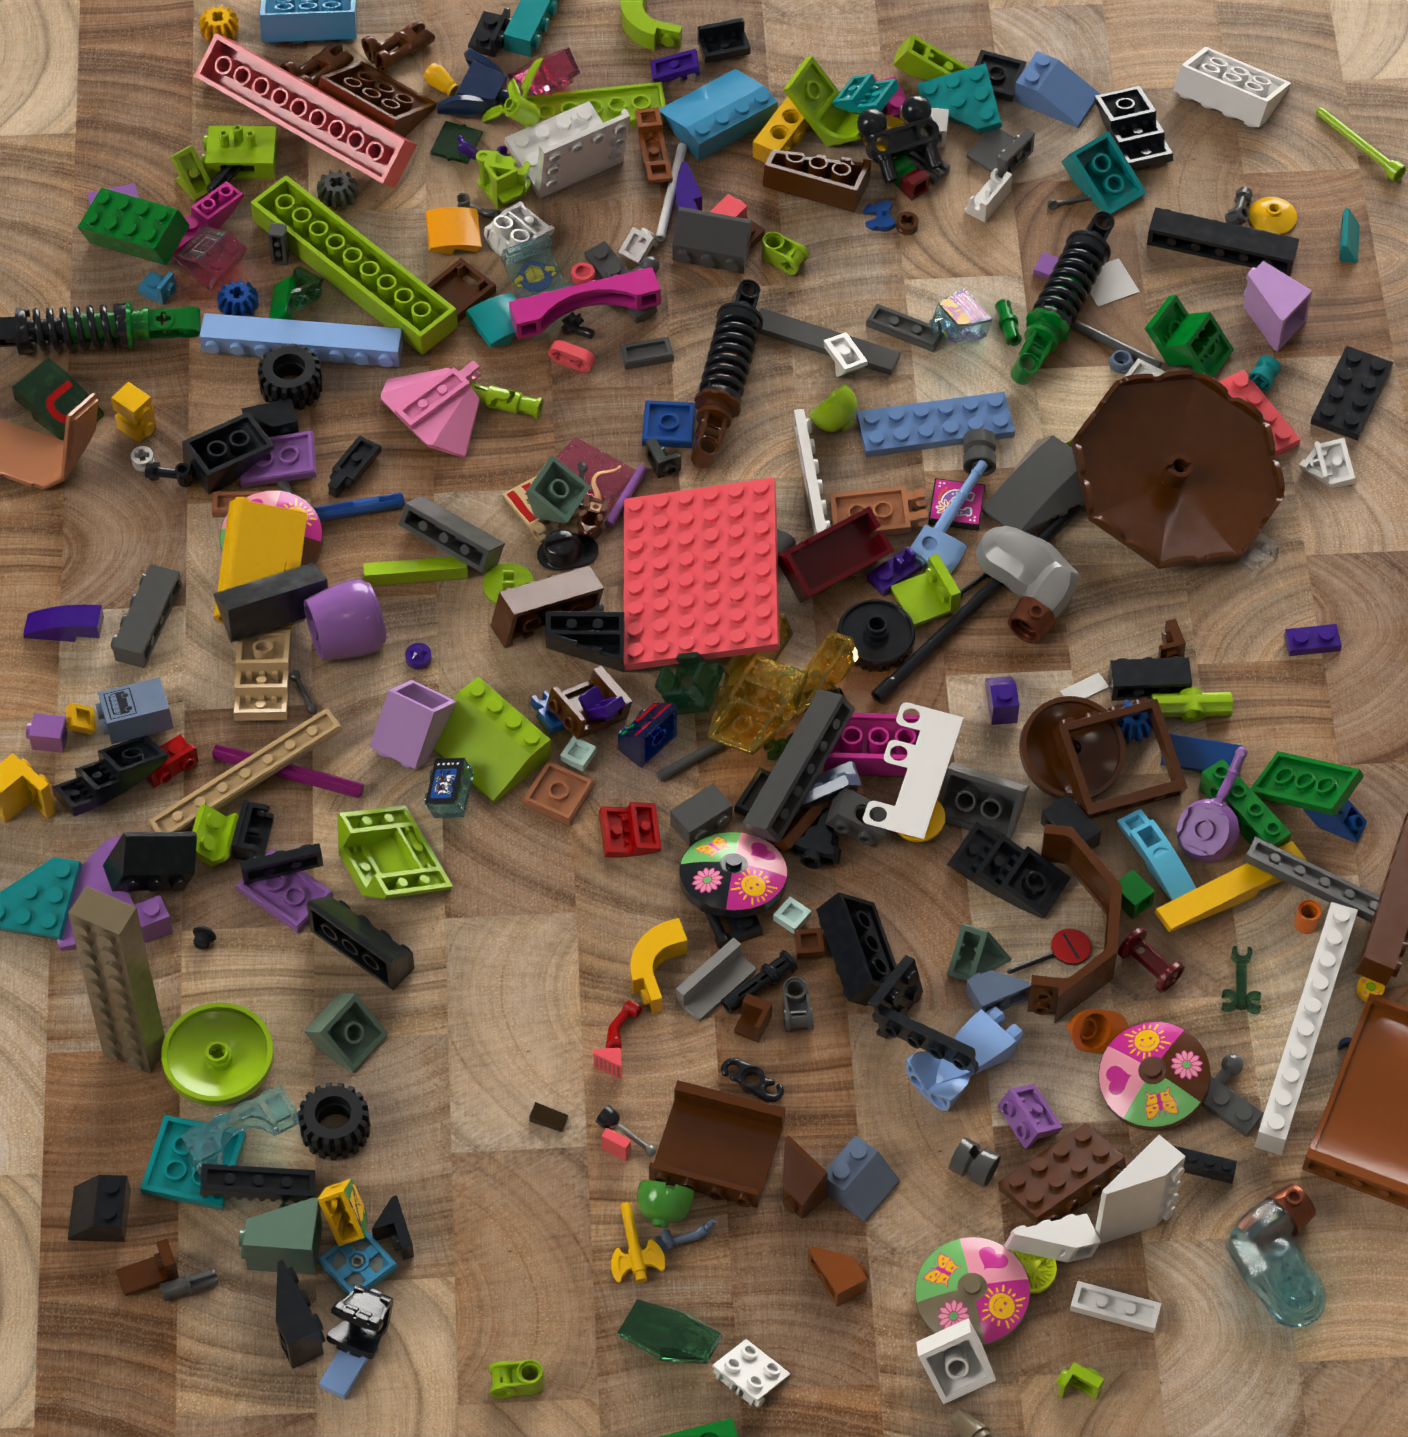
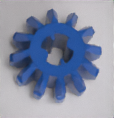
[217,279,259,316]
[1116,699,1153,744]

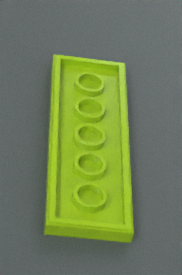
[524,82,666,129]

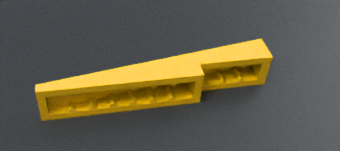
[1154,841,1307,933]

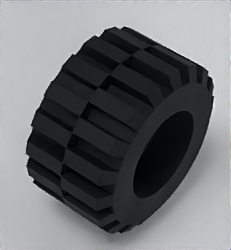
[258,343,323,410]
[298,1082,371,1161]

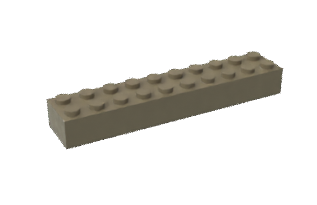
[68,886,165,1074]

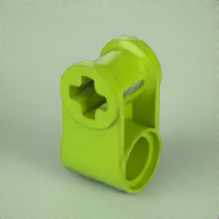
[761,232,810,275]
[488,1359,545,1399]

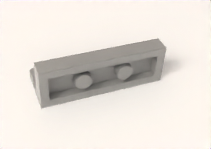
[676,937,756,1021]

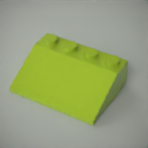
[433,676,552,804]

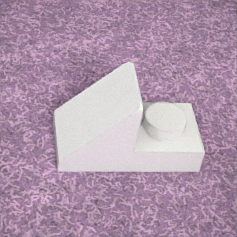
[824,332,868,377]

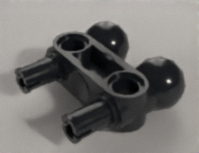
[857,95,944,184]

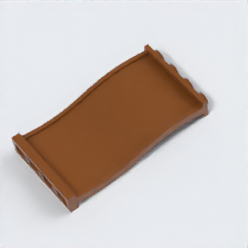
[1302,993,1408,1209]

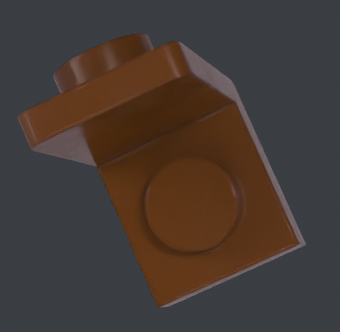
[116,1239,179,1296]

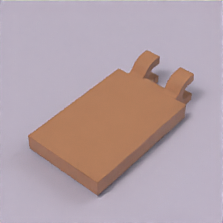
[830,486,928,537]

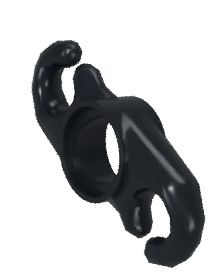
[721,1058,784,1103]

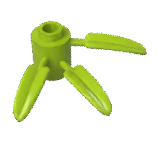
[481,58,543,126]

